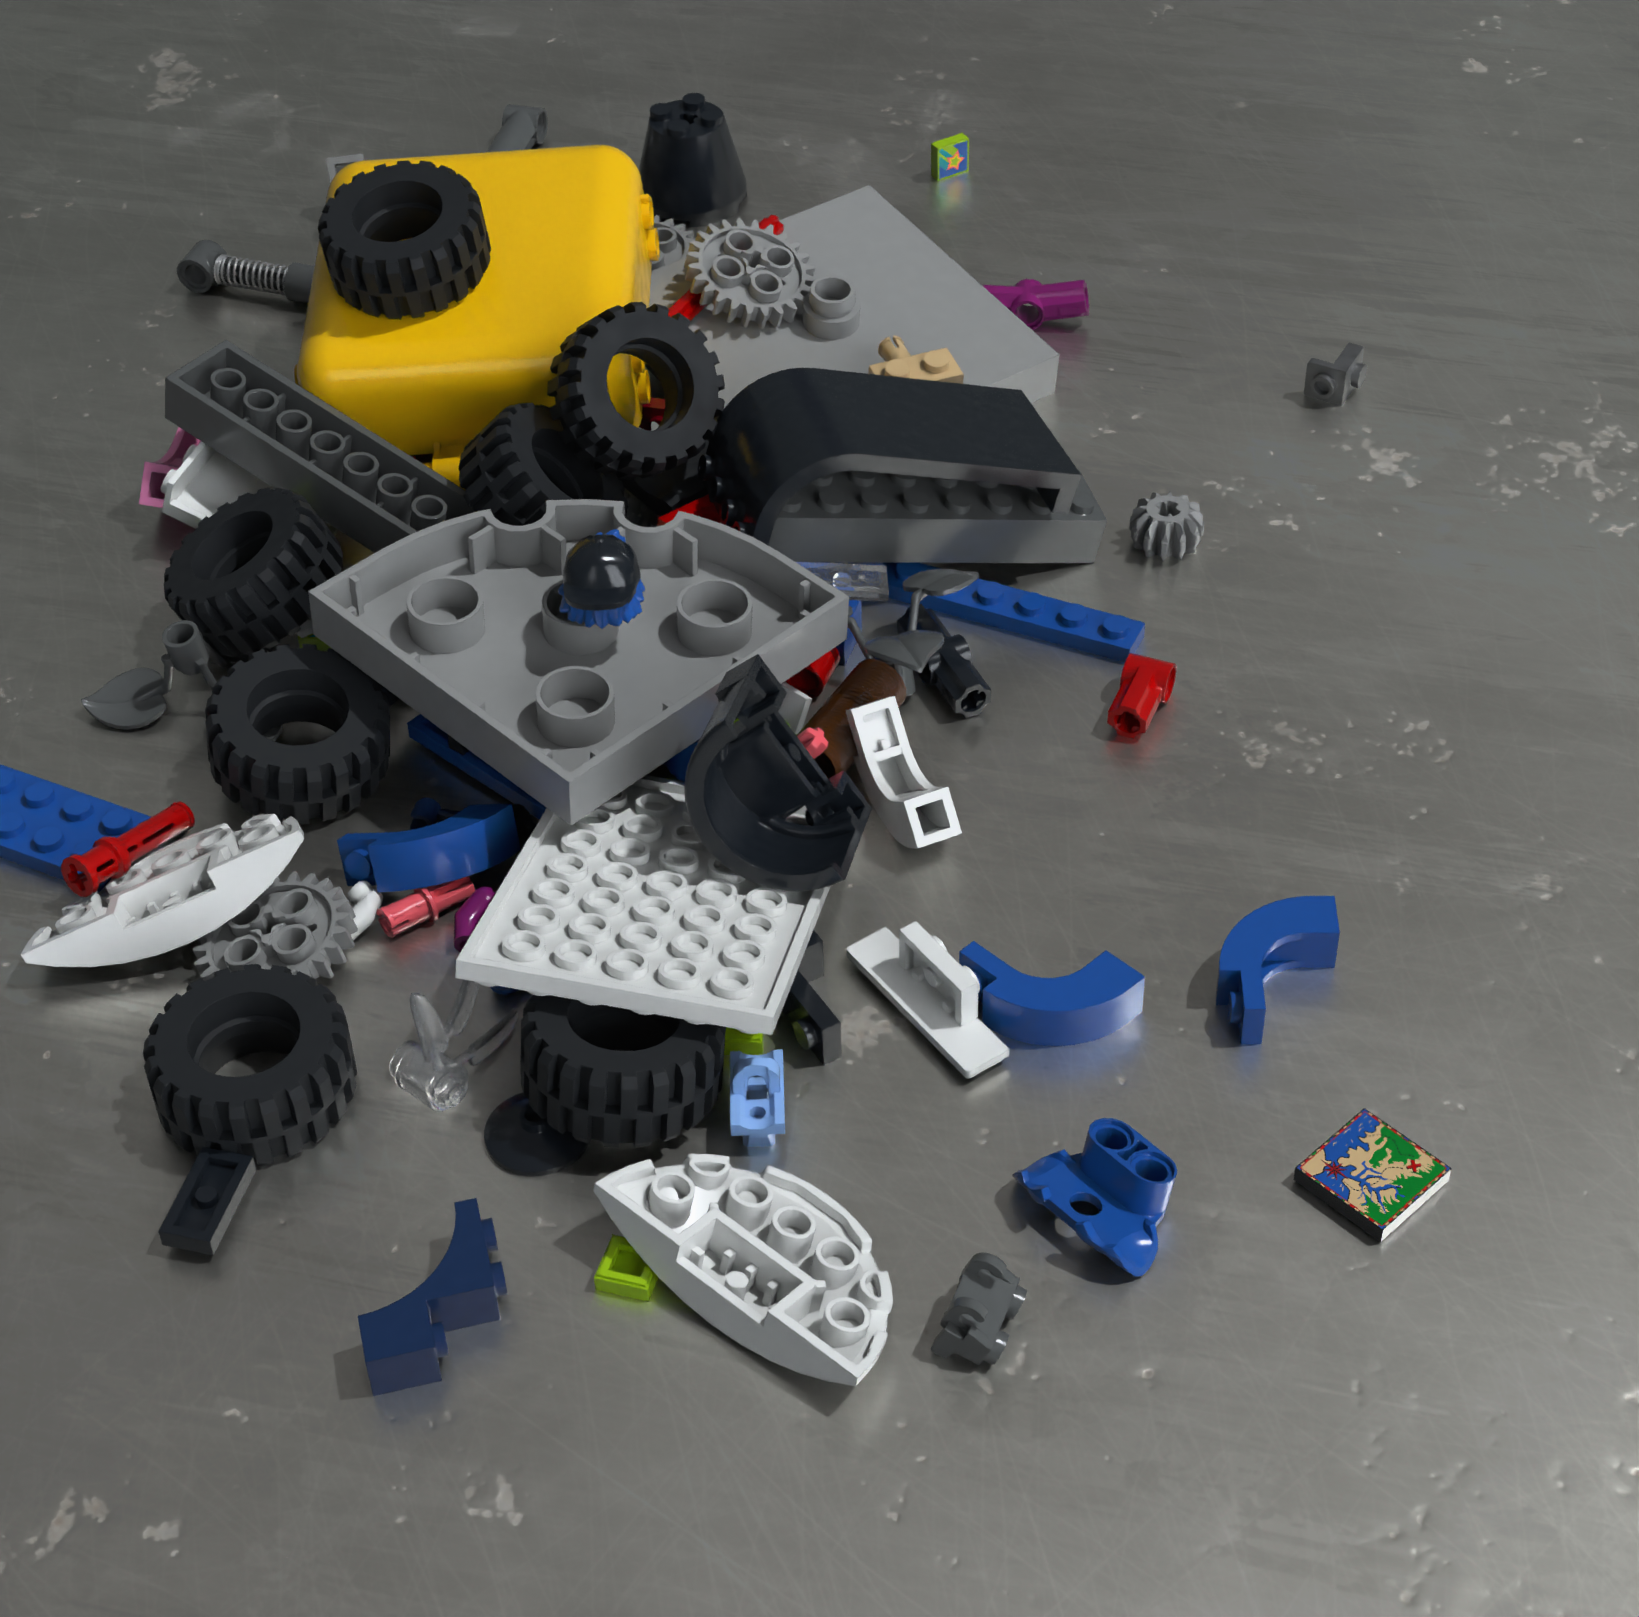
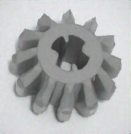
[1129,492,1204,561]

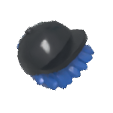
[558,529,645,629]

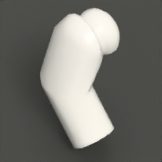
[348,881,383,940]

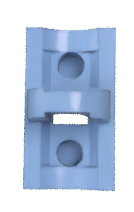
[730,1049,785,1147]

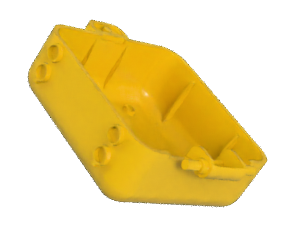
[294,145,660,490]

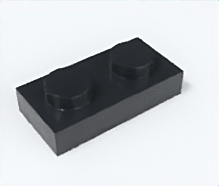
[158,1147,256,1255]

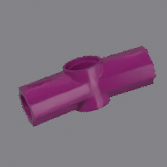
[982,279,1089,330]

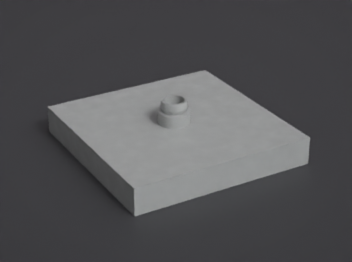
[645,185,1060,421]

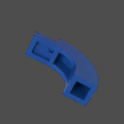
[337,804,521,893]
[1216,896,1340,1044]
[959,941,1145,1046]

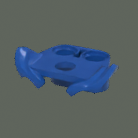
[1012,1118,1177,1276]

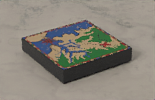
[1293,1108,1452,1242]

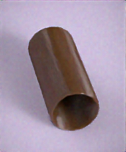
[796,659,907,779]

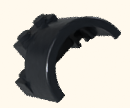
[684,654,872,891]

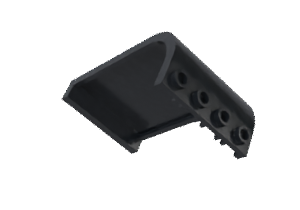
[698,368,1081,545]

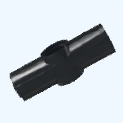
[897,604,991,718]

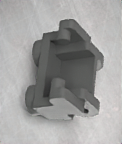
[931,1252,1027,1365]

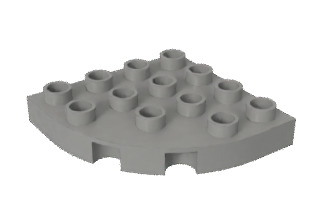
[308,499,849,825]

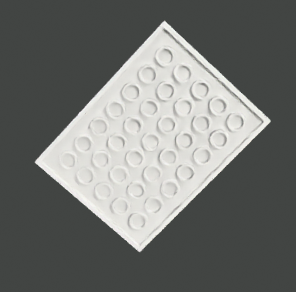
[456,775,830,1035]

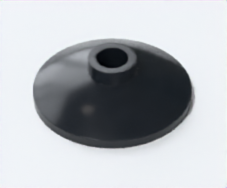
[484,1093,589,1176]

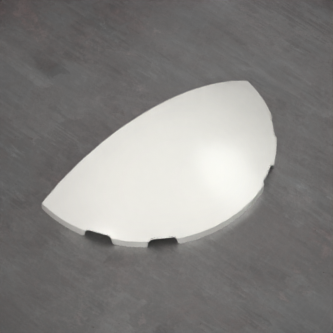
[21,814,304,967]
[593,1154,893,1386]

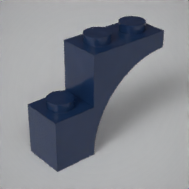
[358,1198,508,1396]

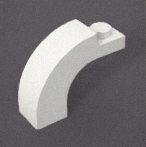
[845,696,962,849]

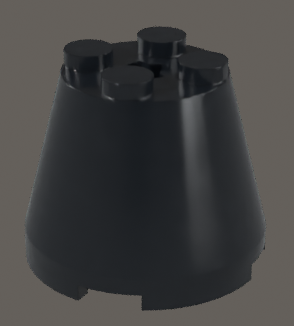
[639,93,747,227]

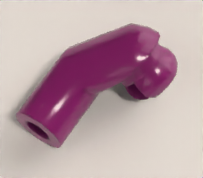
[454,887,496,952]

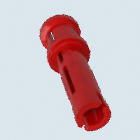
[61,801,195,897]

